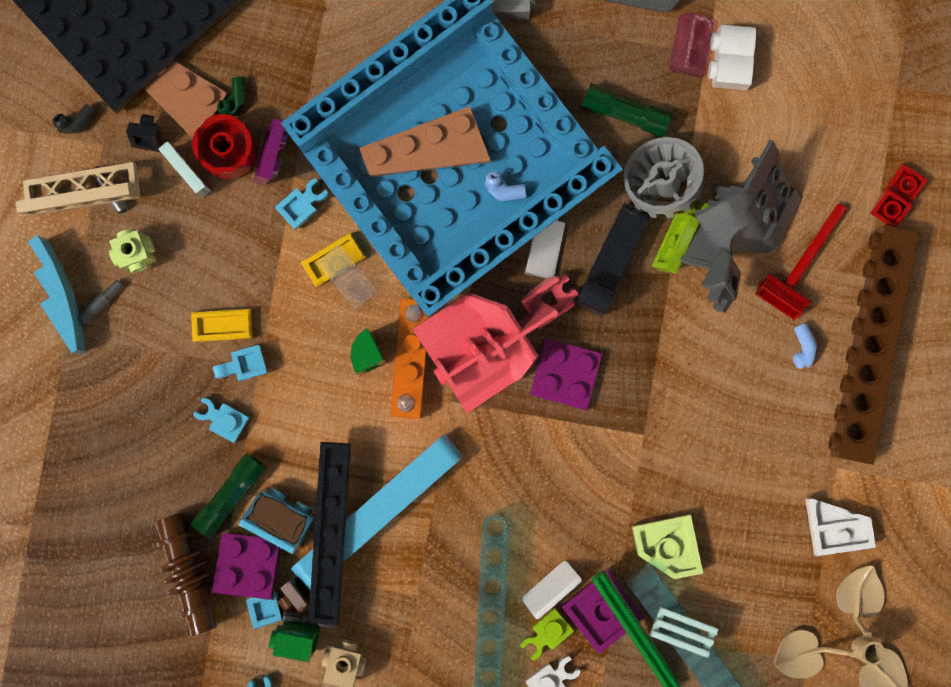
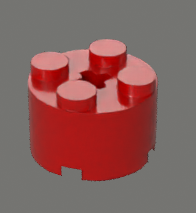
[192,114,258,179]

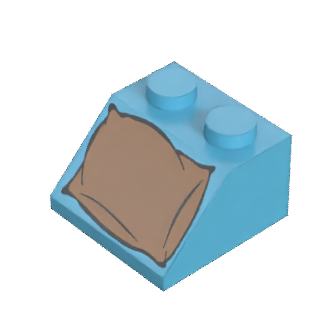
[238,487,315,554]

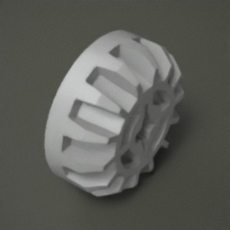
[623,137,706,218]

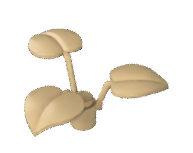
[774,565,908,687]

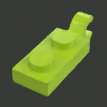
[652,201,709,274]

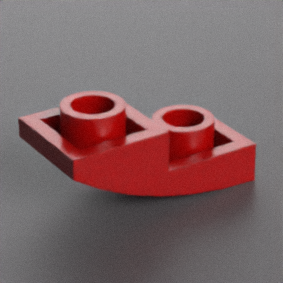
[870,164,928,227]

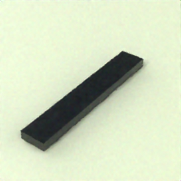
[308,441,351,625]

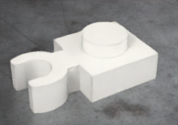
[525,654,580,687]

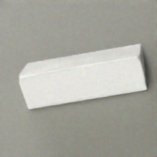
[525,220,565,279]
[522,561,582,619]

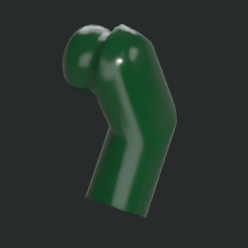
[217,77,247,116]

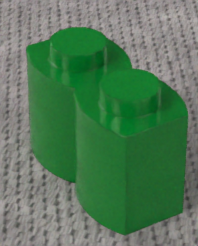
[269,621,320,663]

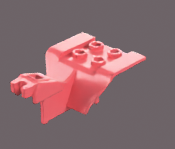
[412,273,578,413]

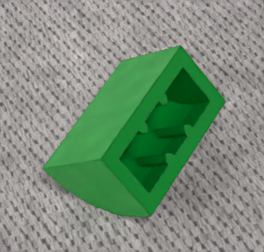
[350,328,387,376]

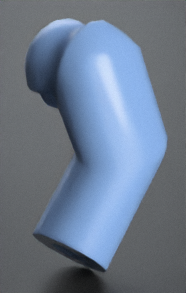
[484,172,526,201]
[793,324,817,369]

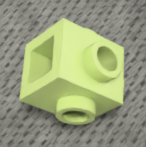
[109,228,156,273]

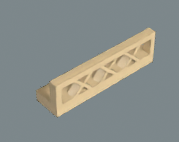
[16,162,141,216]

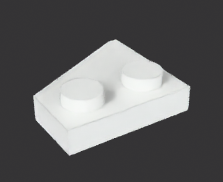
[805,498,876,556]

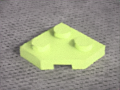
[632,514,703,579]

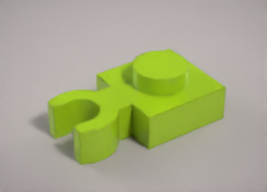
[520,607,574,660]

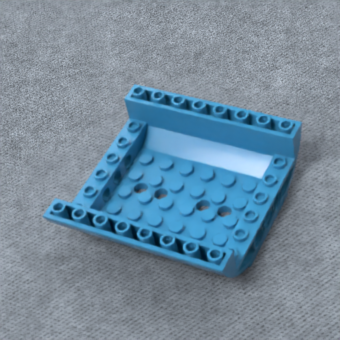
[281,0,623,317]

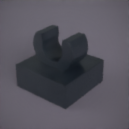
[126,114,163,152]

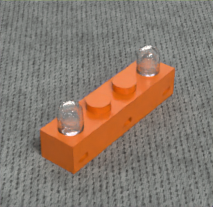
[390,298,430,419]

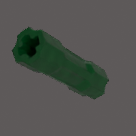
[581,83,673,138]
[191,453,267,539]

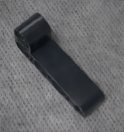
[575,202,650,317]

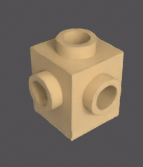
[321,639,367,687]

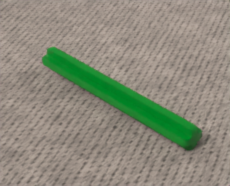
[592,570,681,687]

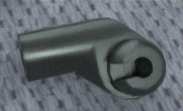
[52,103,98,134]

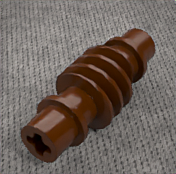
[155,513,217,637]

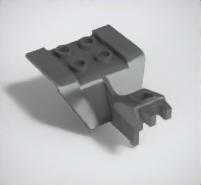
[680,140,802,313]

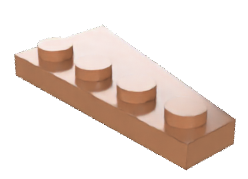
[145,61,229,138]
[359,106,491,177]

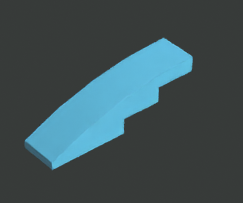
[28,235,86,354]

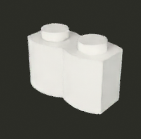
[708,25,756,91]

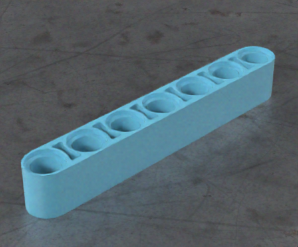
[291,434,464,590]

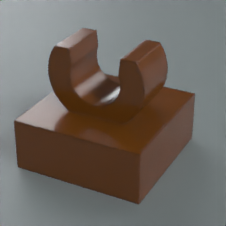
[277,575,310,612]

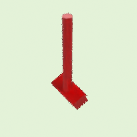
[755,203,847,321]

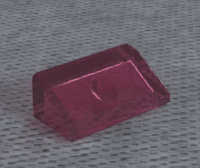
[669,12,714,78]

